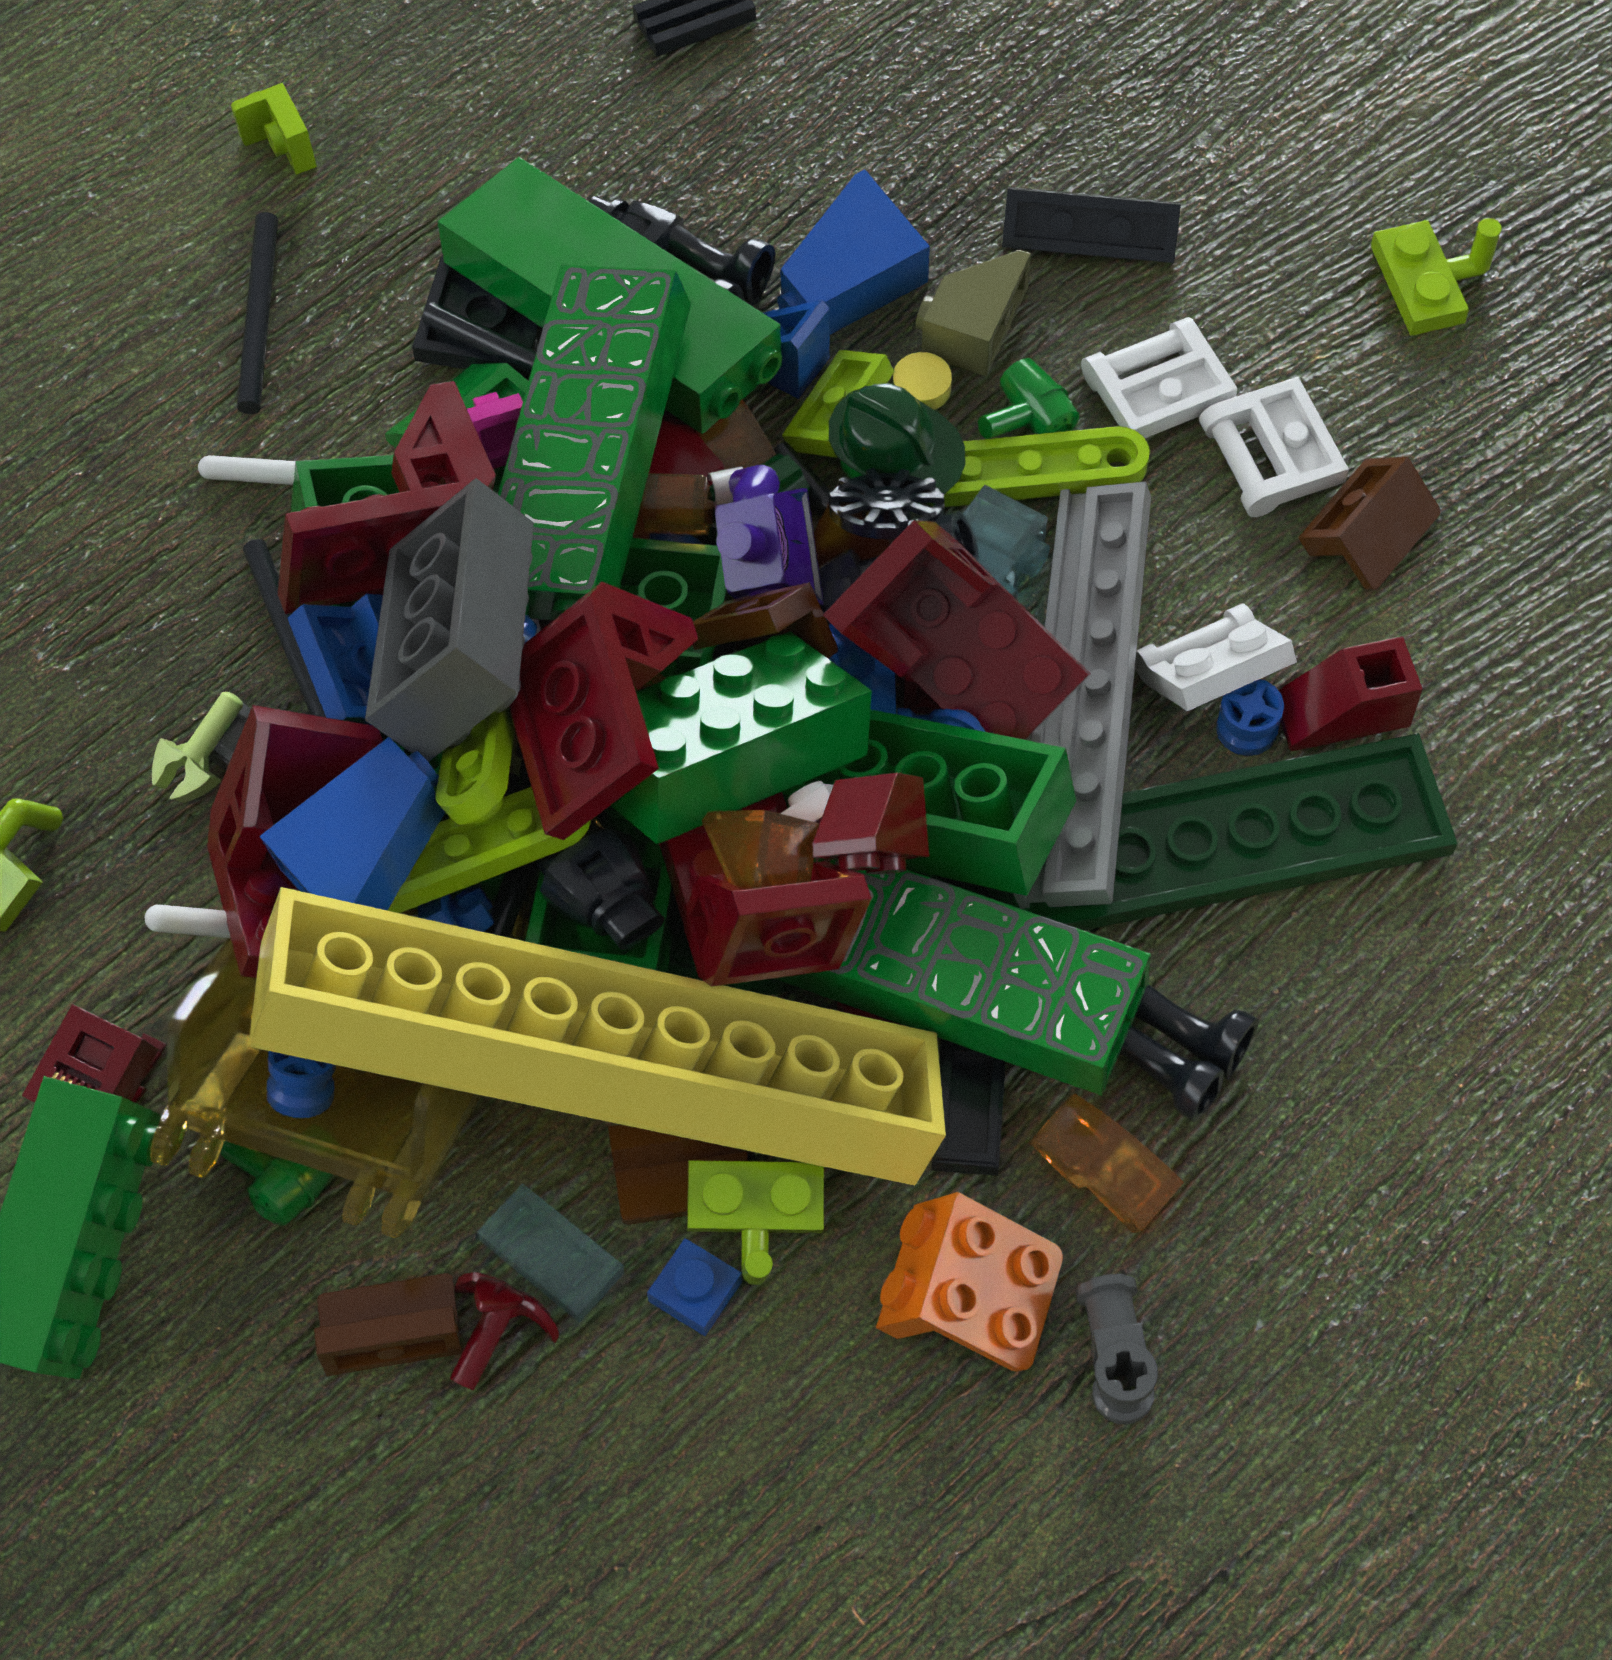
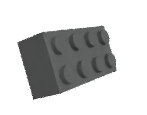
[365,478,534,762]

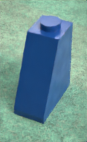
[777,169,930,335]
[259,737,445,910]

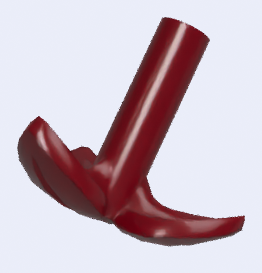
[450,1272,559,1391]

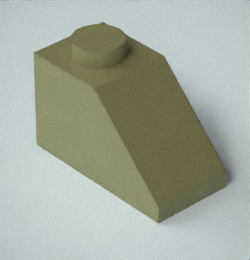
[915,250,1031,377]

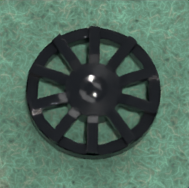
[829,468,945,539]

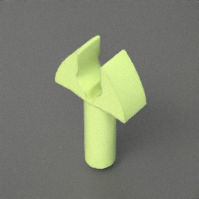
[152,692,243,803]

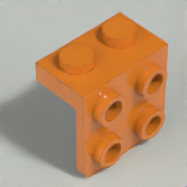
[876,1192,1063,1372]

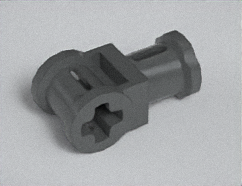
[1075,1274,1158,1424]

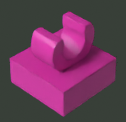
[467,392,523,469]

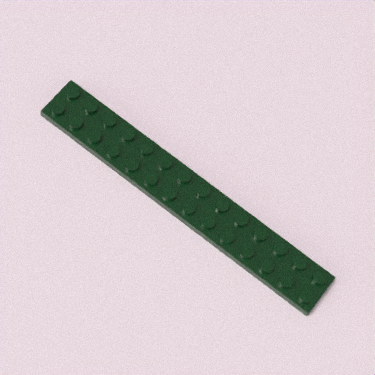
[667,733,1458,995]

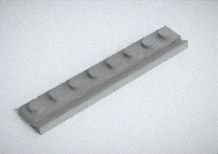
[1014,482,1151,909]

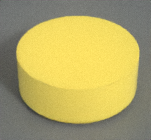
[893,352,952,410]

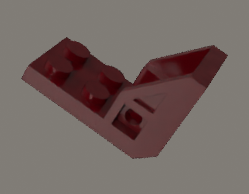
[278,381,496,614]
[823,520,1091,740]
[509,582,698,840]
[207,705,383,978]
[659,792,872,987]

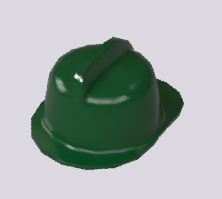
[829,383,965,495]

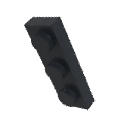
[1002,187,1181,263]

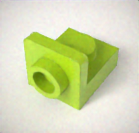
[231,83,317,175]

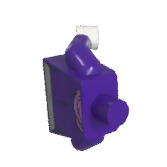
[708,465,823,653]

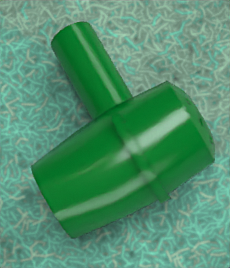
[978,358,1080,439]
[220,1129,344,1226]

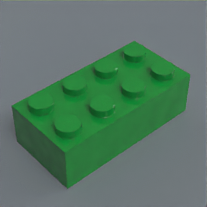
[610,631,872,844]
[782,709,1076,896]
[0,1076,163,1379]

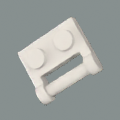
[1081,317,1237,438]
[1199,377,1349,517]
[1135,604,1297,711]

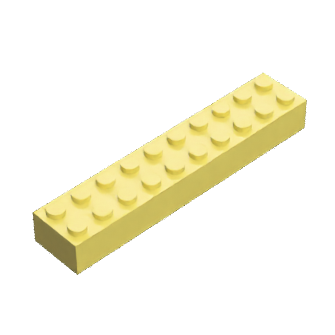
[249,887,946,1186]

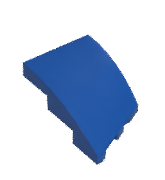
[287,594,383,725]

